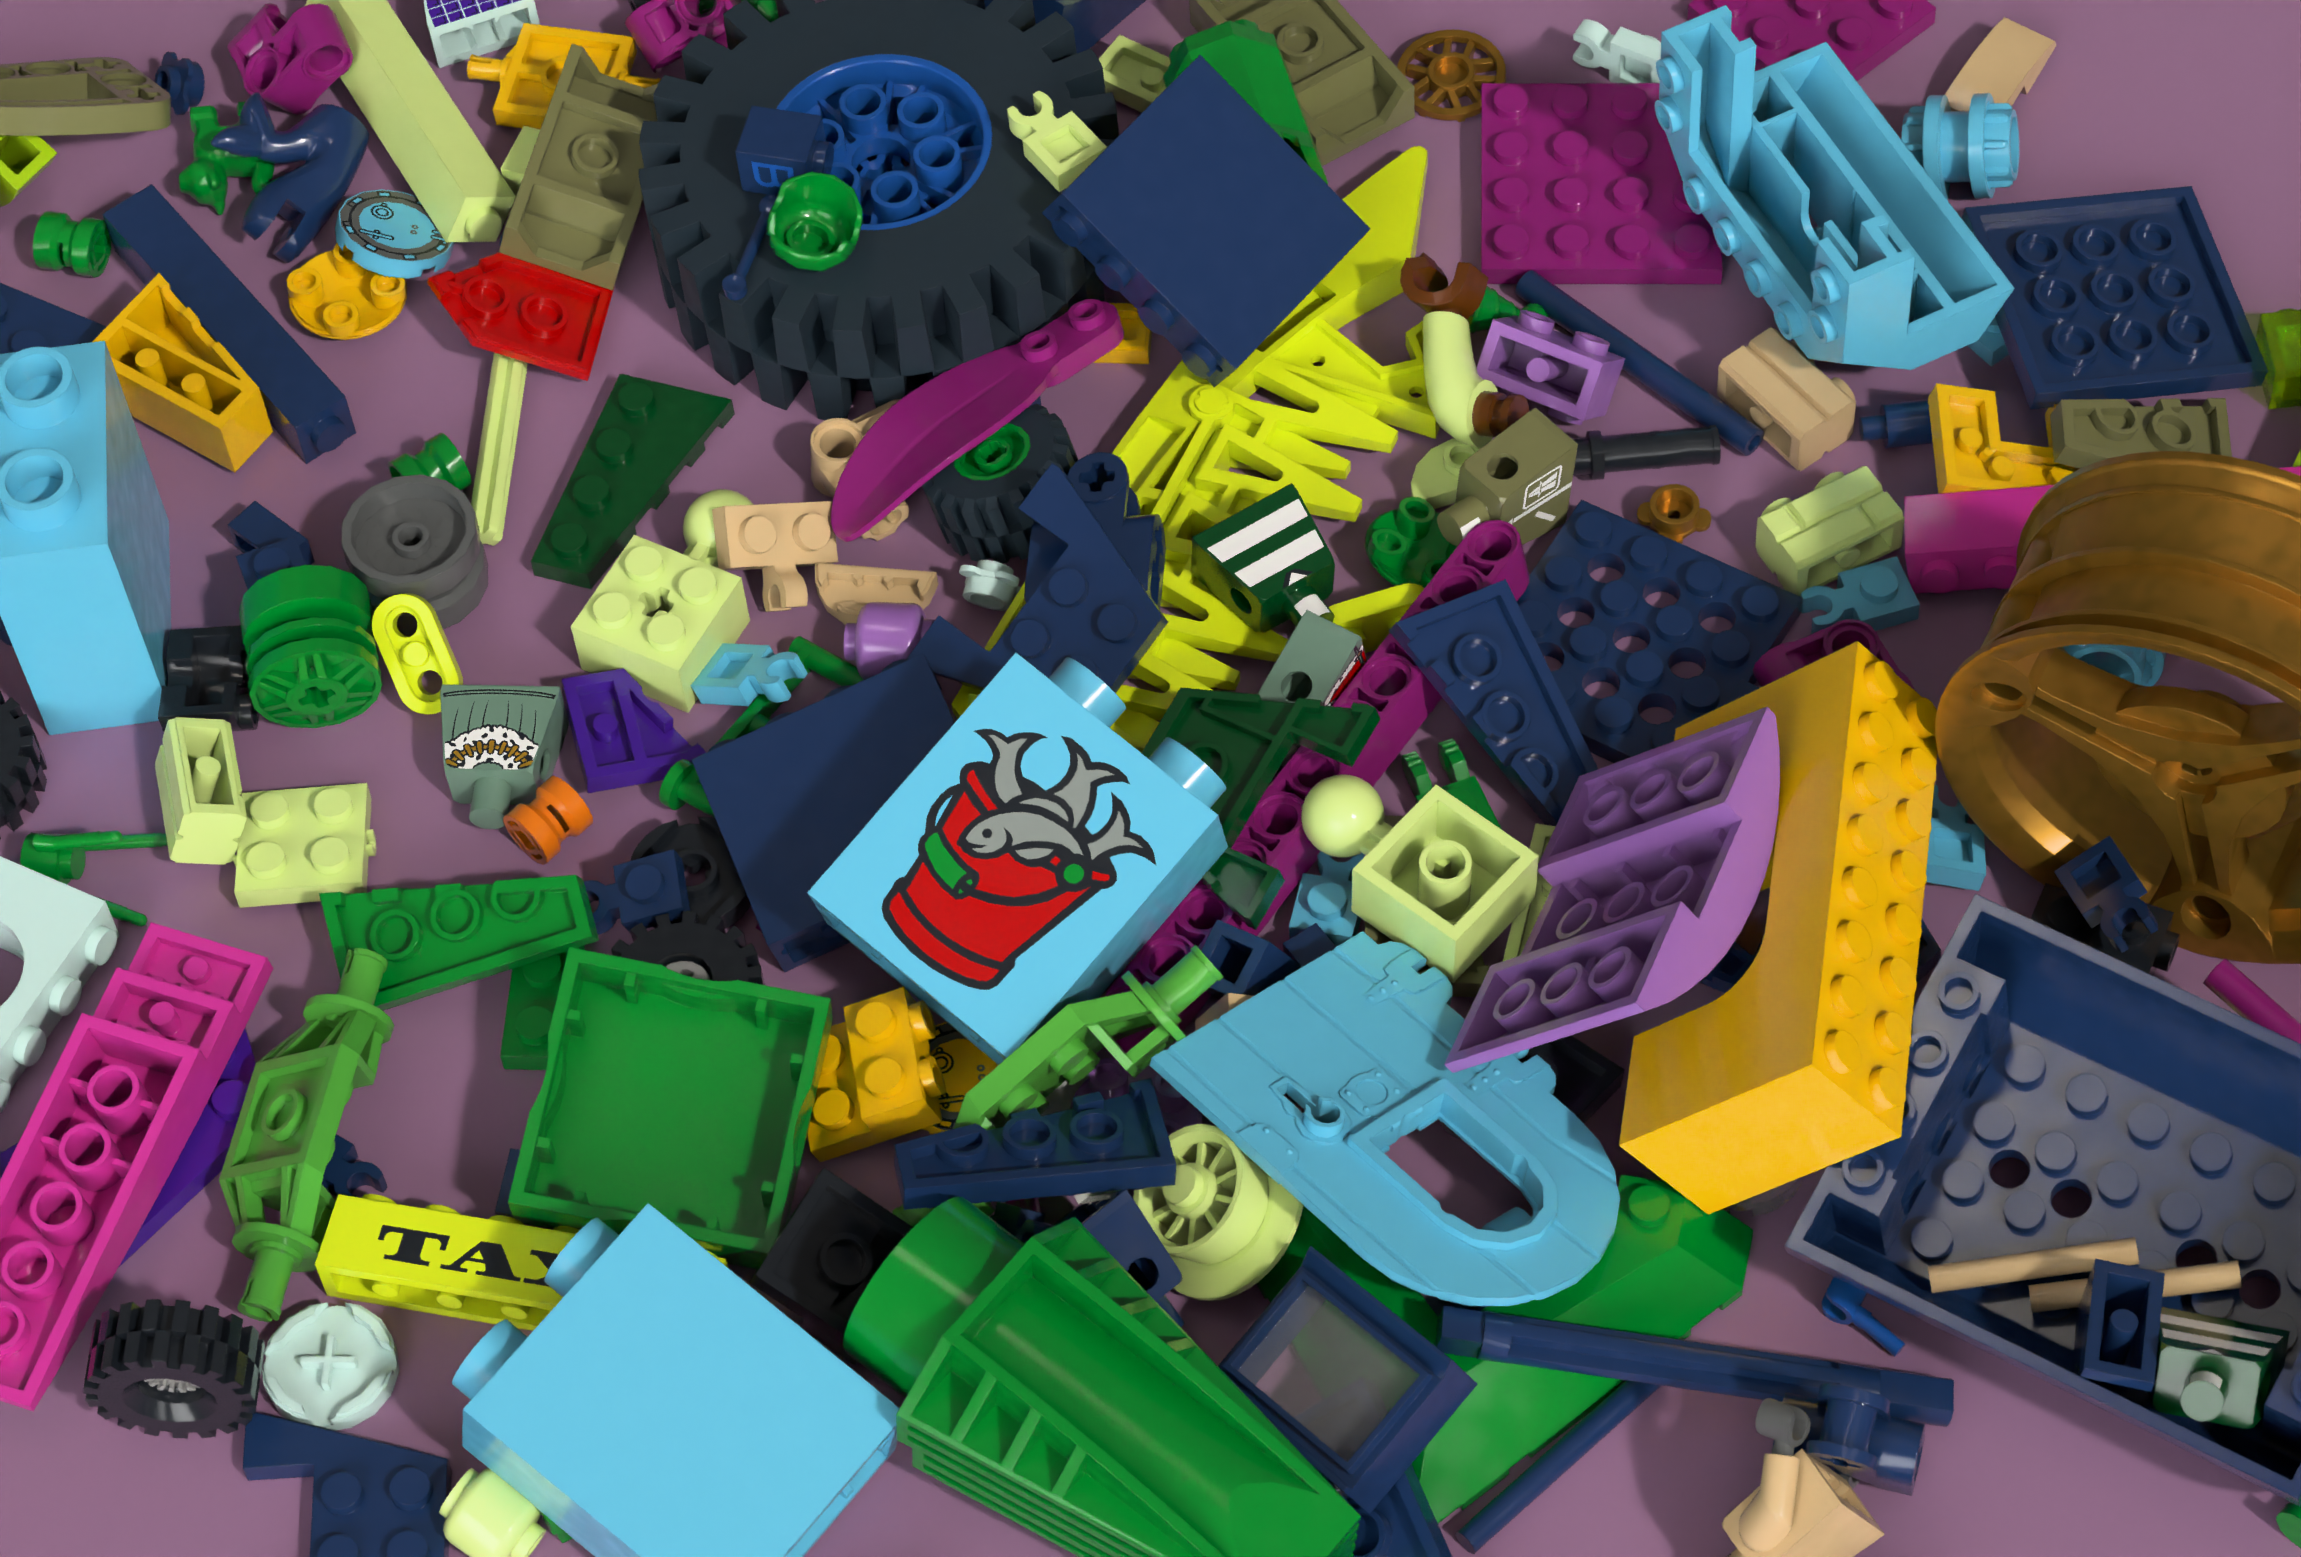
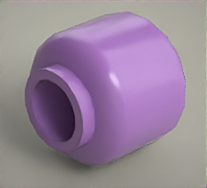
[844,602,935,680]

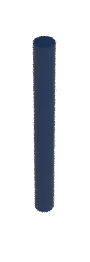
[1455,1380,1661,1554]

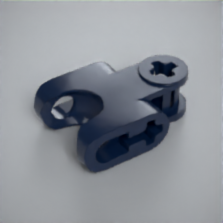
[1024,452,1166,609]
[1772,1383,1925,1496]

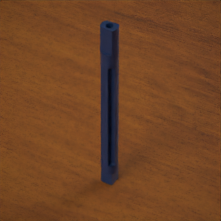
[1435,1306,1954,1427]

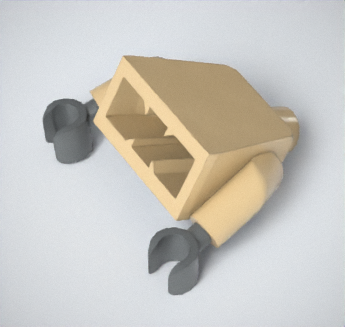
[1722,1398,1885,1557]

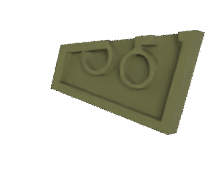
[2050,398,2232,469]

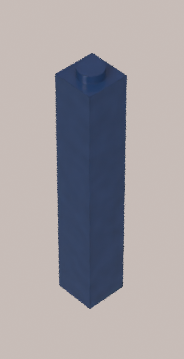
[102,184,356,464]

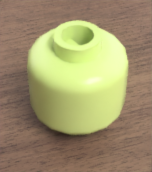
[439,1468,546,1557]

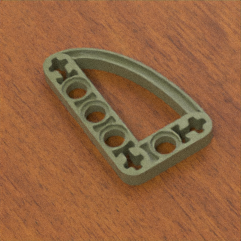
[0,57,171,136]

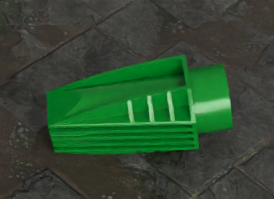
[843,1197,1361,1557]

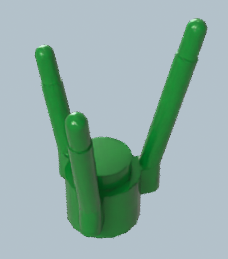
[20,830,168,926]

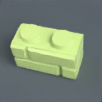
[1755,466,1904,596]
[155,717,247,865]

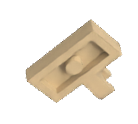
[712,501,838,612]

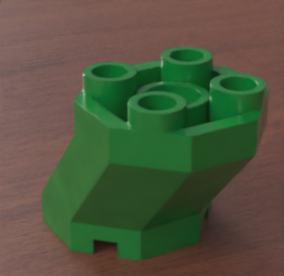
[1163,19,1328,185]

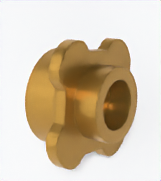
[1637,484,1711,544]

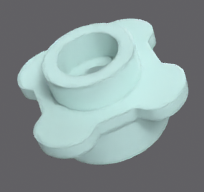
[959,560,1021,611]

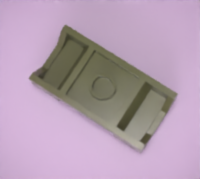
[1189,0,1415,166]
[499,43,659,290]

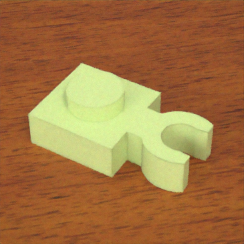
[1007,91,1107,192]

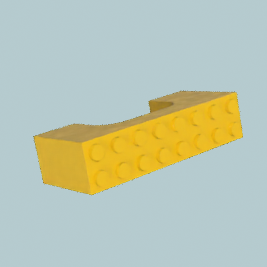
[1619,641,1938,1215]

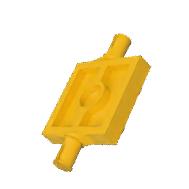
[467,23,661,130]

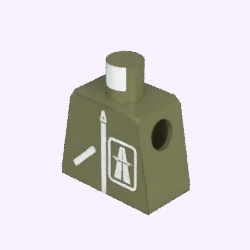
[1437,407,1578,546]

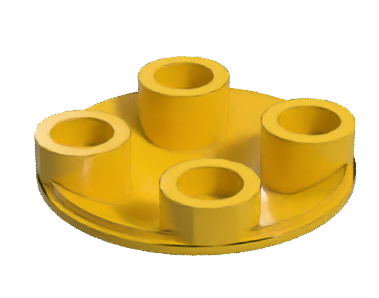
[287,243,407,340]

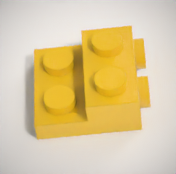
[808,987,946,1162]

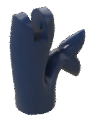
[210,92,369,263]

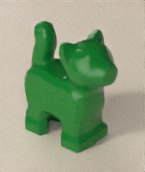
[178,101,275,215]

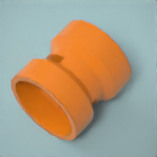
[503,776,593,865]

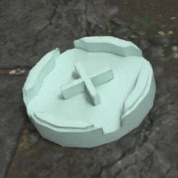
[262,1302,399,1431]

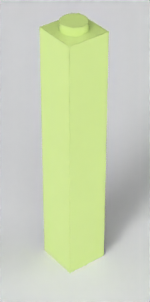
[305,0,516,242]

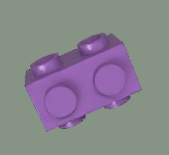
[1476,310,1625,425]

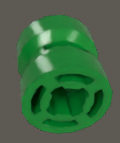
[33,210,112,278]
[388,432,472,490]

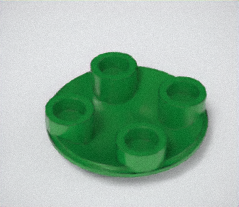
[1365,497,1457,588]

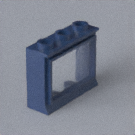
[1218,1246,1477,1514]

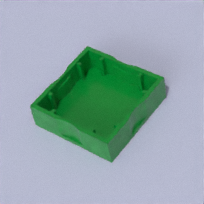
[508,947,833,1269]

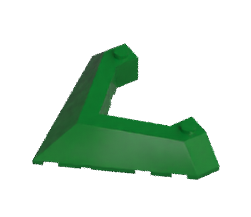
[1256,1174,1753,1523]

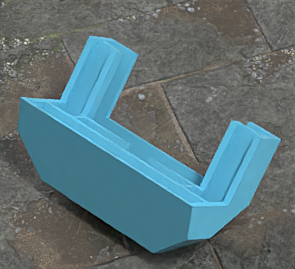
[1655,5,2015,370]

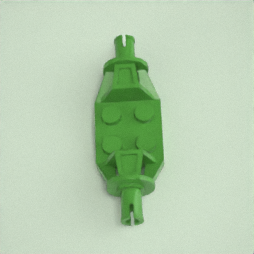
[892,945,1224,1227]
[219,948,395,1322]

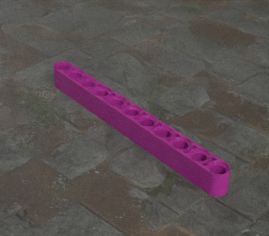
[1104,520,1529,1053]

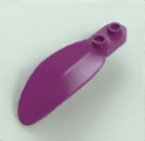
[831,299,1124,542]

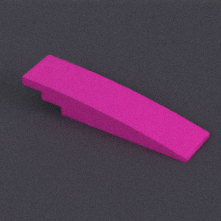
[0,922,273,1411]

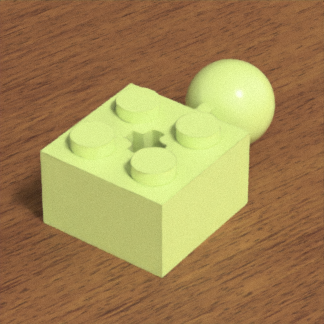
[571,489,754,713]
[1301,774,1539,983]

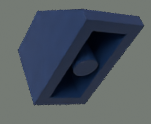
[2072,1258,2165,1392]

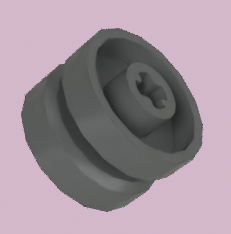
[341,475,488,635]

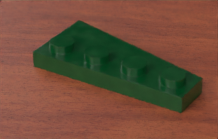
[531,374,735,589]

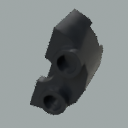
[158,625,258,732]

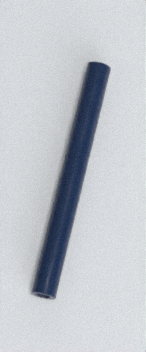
[1515,270,1764,456]

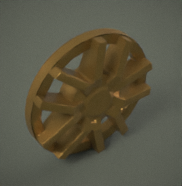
[1397,29,1506,122]

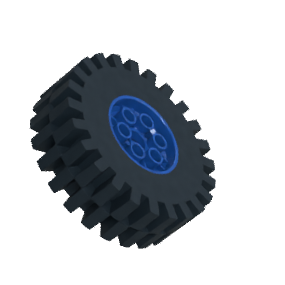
[639,0,1119,420]

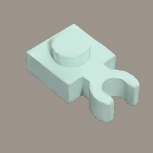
[1573,19,1661,83]

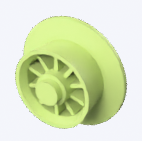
[1133,1124,1303,1301]

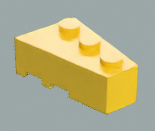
[93,273,273,473]

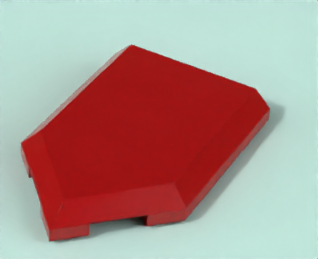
[427,252,614,381]

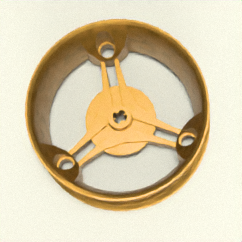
[1935,451,2301,964]

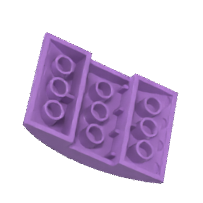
[1444,707,1780,1073]

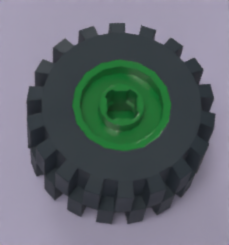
[922,404,1078,563]

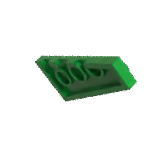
[319,875,599,1011]

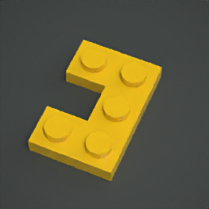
[1928,383,2079,494]

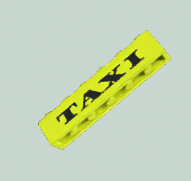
[315,1194,728,1331]

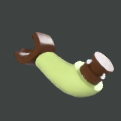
[1400,252,1529,447]

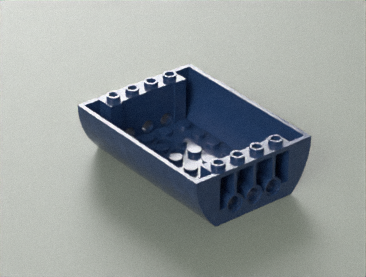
[1784,894,2301,1507]

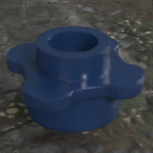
[154,52,205,115]

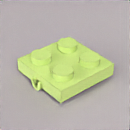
[233,783,377,908]

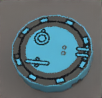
[335,189,454,279]

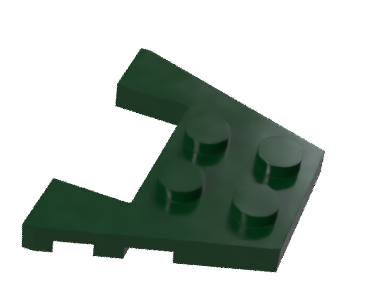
[1142,688,1380,930]

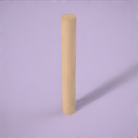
[1928,1237,2139,1293]
[2028,1260,2242,1313]

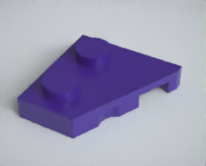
[562,668,706,793]

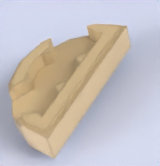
[815,562,938,625]

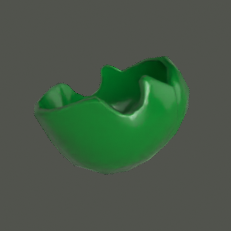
[766,171,863,272]

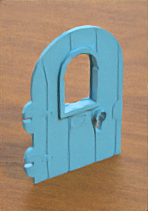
[1150,931,1620,1306]

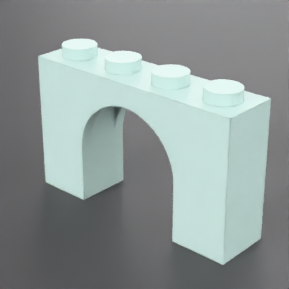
[0,856,119,1113]

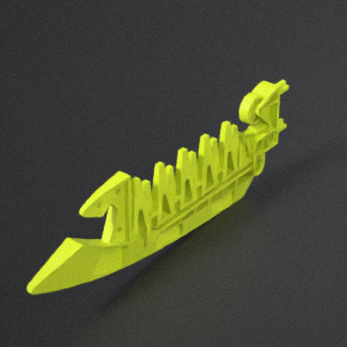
[951,146,1440,963]

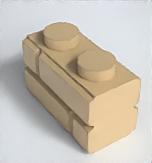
[1717,327,1856,472]

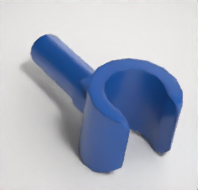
[1822,1277,1905,1357]

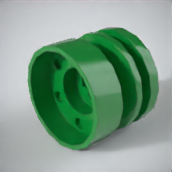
[239,565,382,728]

